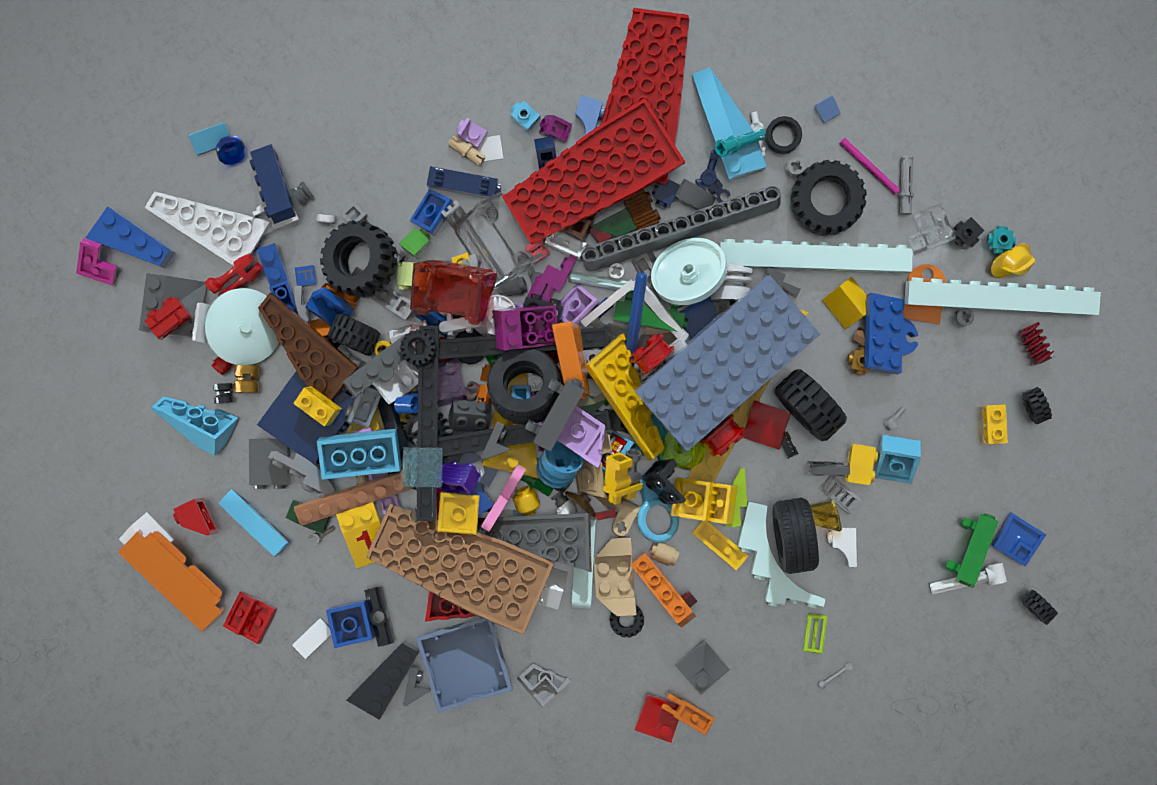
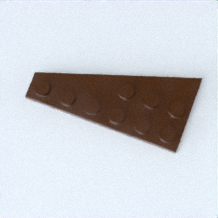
[258,293,358,401]

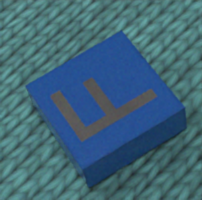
[295,265,317,286]

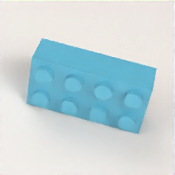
[317,429,401,480]

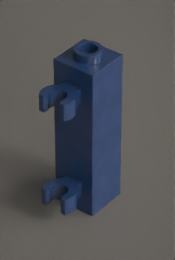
[427,166,501,200]

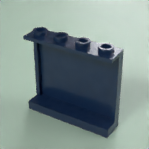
[257,371,354,466]

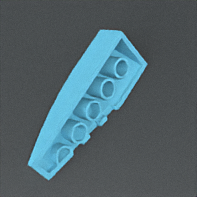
[692,67,767,181]

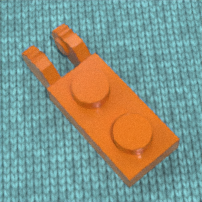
[661,693,715,736]

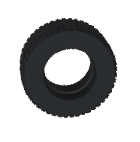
[487,347,562,424]
[773,497,819,574]

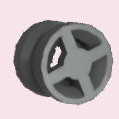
[291,181,314,205]

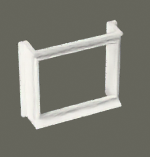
[581,279,689,381]

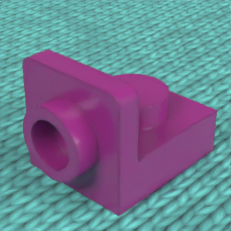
[539,115,572,142]

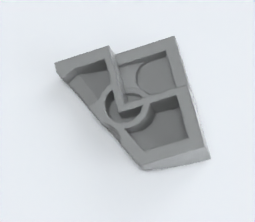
[516,664,571,707]

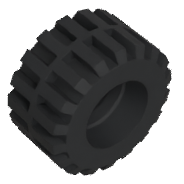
[327,314,381,356]

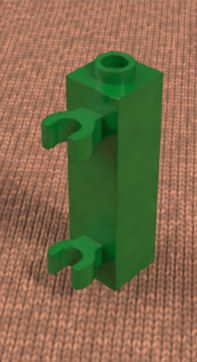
[613,290,688,332]
[945,514,999,588]

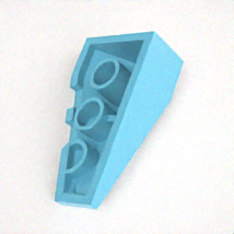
[152,396,238,456]

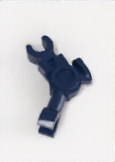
[695,150,731,203]

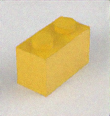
[845,444,878,485]

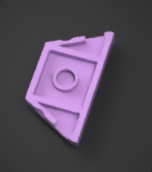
[538,406,606,469]

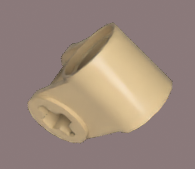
[612,498,641,536]

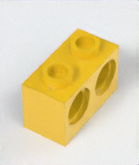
[293,386,342,427]
[981,405,1008,444]

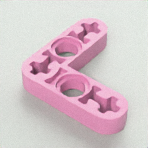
[481,465,526,532]

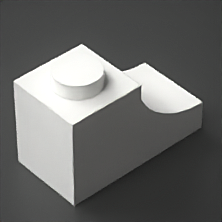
[827,527,857,567]

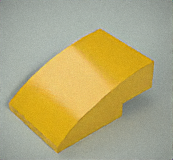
[670,477,738,525]

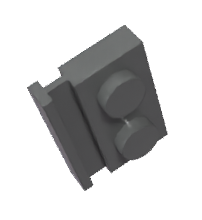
[808,461,850,476]

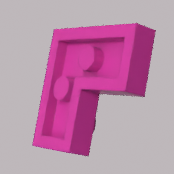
[76,238,117,285]

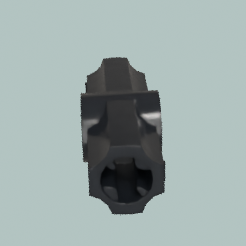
[364,586,394,647]

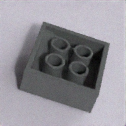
[139,273,208,338]

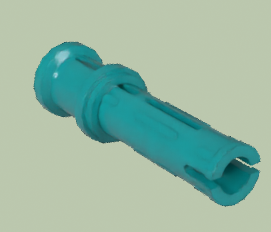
[715,128,766,157]

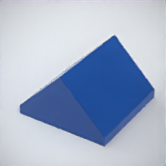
[410,189,454,236]

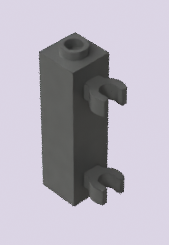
[525,378,585,452]

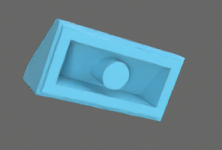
[188,123,233,155]

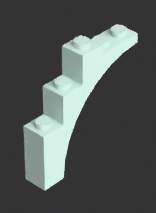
[737,501,826,609]

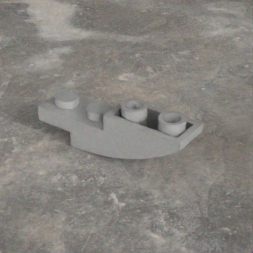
[268,451,336,498]

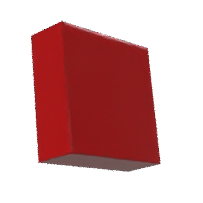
[596,509,616,520]

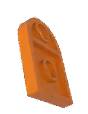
[903,264,946,324]

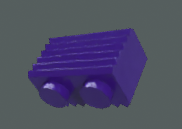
[437,461,480,495]

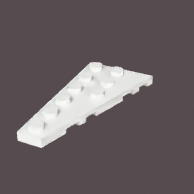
[145,192,271,266]

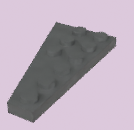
[478,513,592,572]

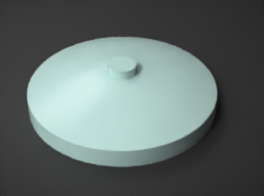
[651,238,728,305]
[204,288,279,365]

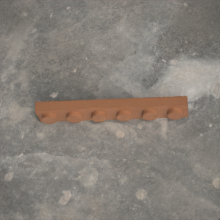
[294,470,411,526]

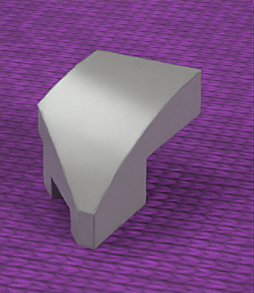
[294,286,310,322]

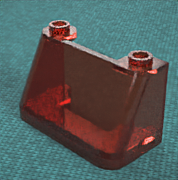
[410,260,497,325]

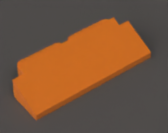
[118,530,224,631]

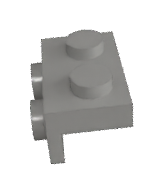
[345,386,381,427]

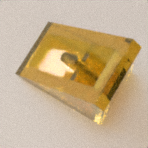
[810,500,842,532]

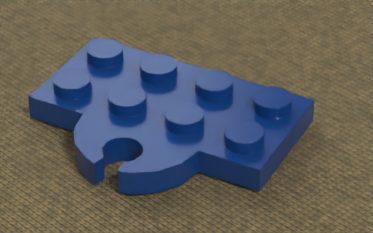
[865,293,919,375]

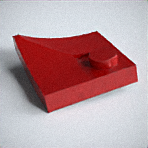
[635,694,679,743]

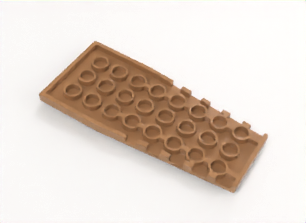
[367,504,554,635]

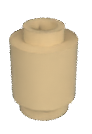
[649,543,679,566]

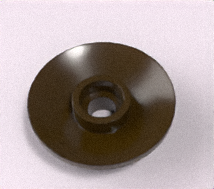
[565,491,596,517]

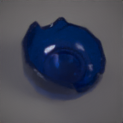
[216,135,245,165]

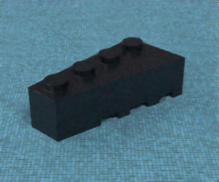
[346,641,420,720]

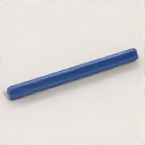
[626,272,648,368]

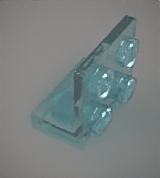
[402,447,443,487]

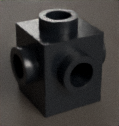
[951,217,985,248]

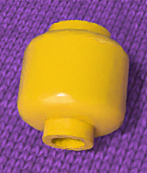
[512,486,540,516]

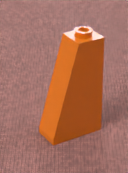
[552,321,590,400]

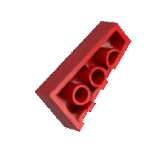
[425,591,477,622]

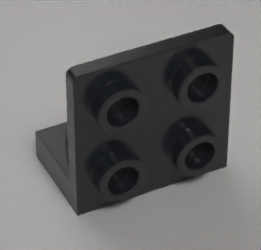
[642,459,686,505]

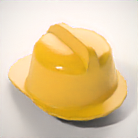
[991,243,1036,278]

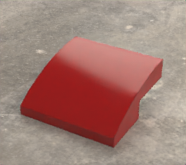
[743,400,791,450]
[223,592,277,644]

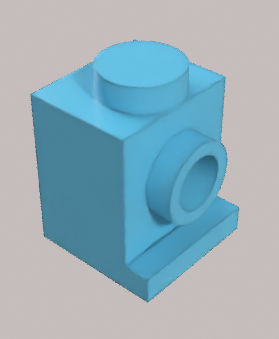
[511,100,541,132]

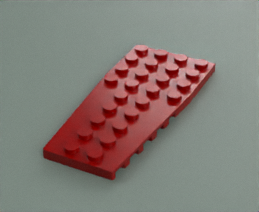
[602,8,690,185]
[502,98,685,245]

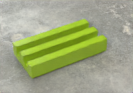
[803,613,828,654]

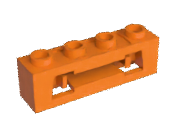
[631,553,696,628]

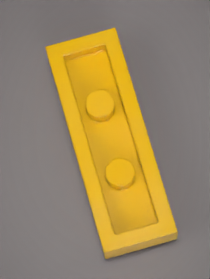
[692,521,748,570]

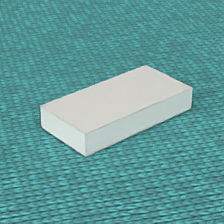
[292,618,331,659]

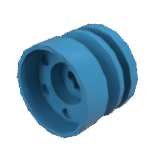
[536,441,584,488]

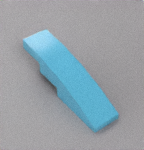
[219,489,289,557]

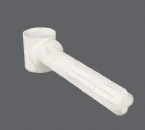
[930,563,1007,594]

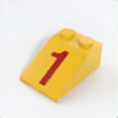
[336,502,382,568]

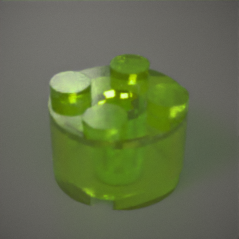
[662,432,705,470]

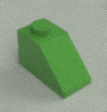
[399,228,431,260]

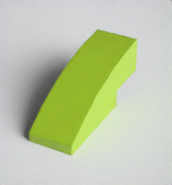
[724,468,748,527]

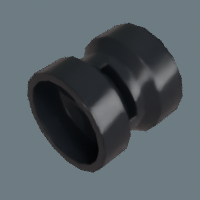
[213,383,234,404]

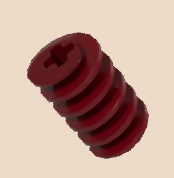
[1019,322,1055,365]

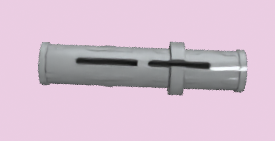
[899,156,914,215]

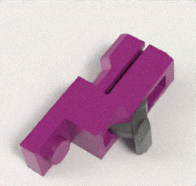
[522,254,577,307]

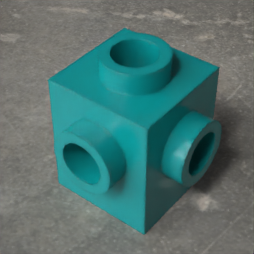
[986,226,1016,254]

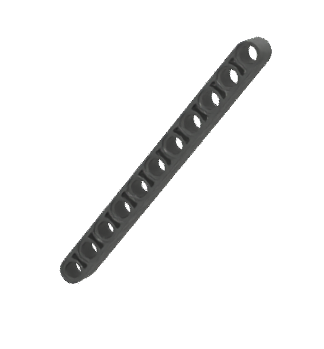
[582,186,781,271]

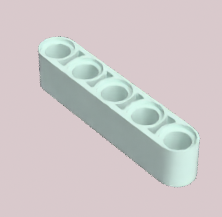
[571,515,596,609]

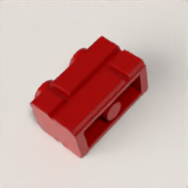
[145,297,192,340]

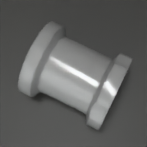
[786,157,805,177]

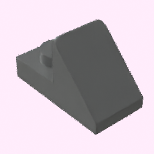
[481,422,511,460]
[403,665,431,706]

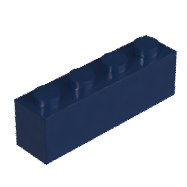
[249,144,296,224]

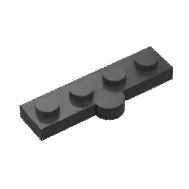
[343,335,416,398]

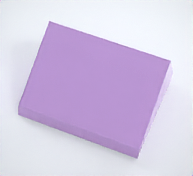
[556,283,599,325]

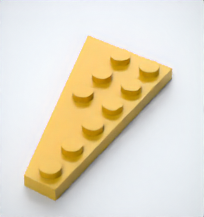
[584,333,665,461]
[482,373,539,479]

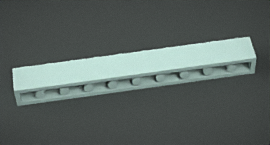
[719,239,913,273]
[904,278,1101,315]

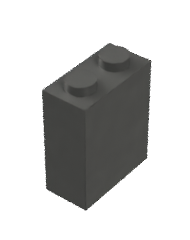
[249,439,291,489]

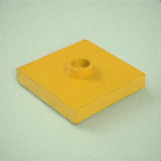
[437,492,480,535]

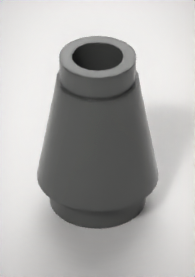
[498,276,528,296]

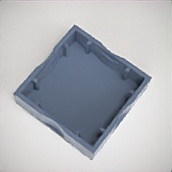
[416,617,513,713]

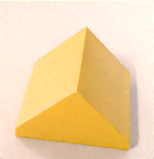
[822,276,866,330]

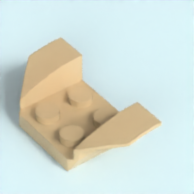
[575,434,622,510]
[594,538,636,616]

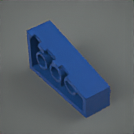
[85,206,175,268]

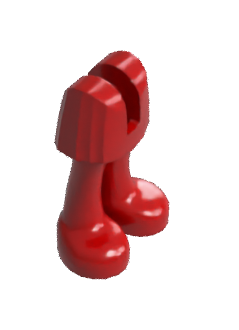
[205,253,263,297]

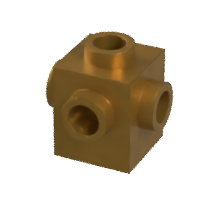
[847,347,871,376]

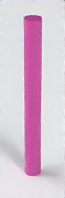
[840,138,900,195]

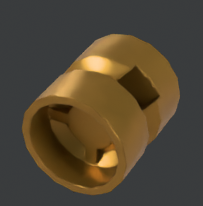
[234,365,260,393]

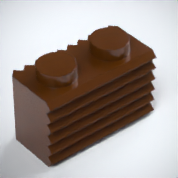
[622,189,661,231]

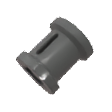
[953,308,974,327]

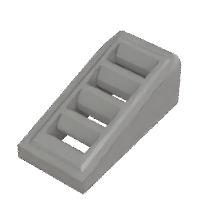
[820,475,862,514]

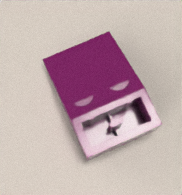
[493,305,557,350]

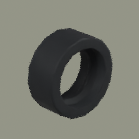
[765,116,802,154]

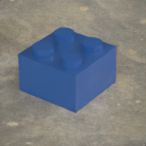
[326,600,375,648]

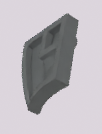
[675,641,730,695]

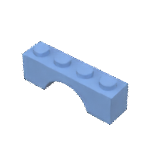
[575,95,605,135]

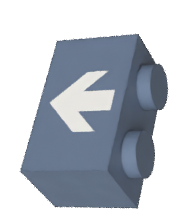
[458,452,498,489]

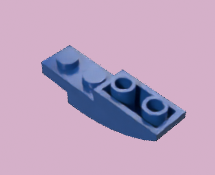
[256,243,299,315]

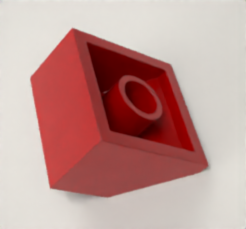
[173,498,218,536]

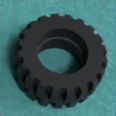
[791,160,867,236]
[320,220,397,297]
[775,369,847,441]

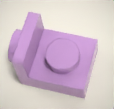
[456,118,487,148]

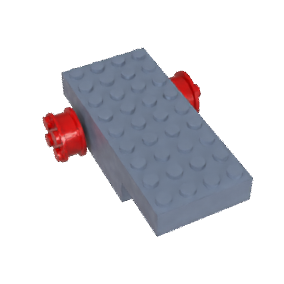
[630,275,821,456]

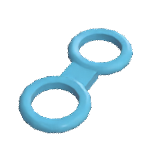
[630,444,679,543]

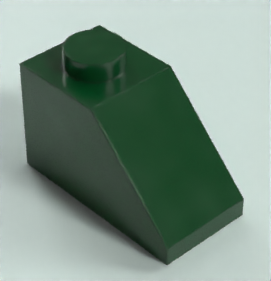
[592,208,636,238]

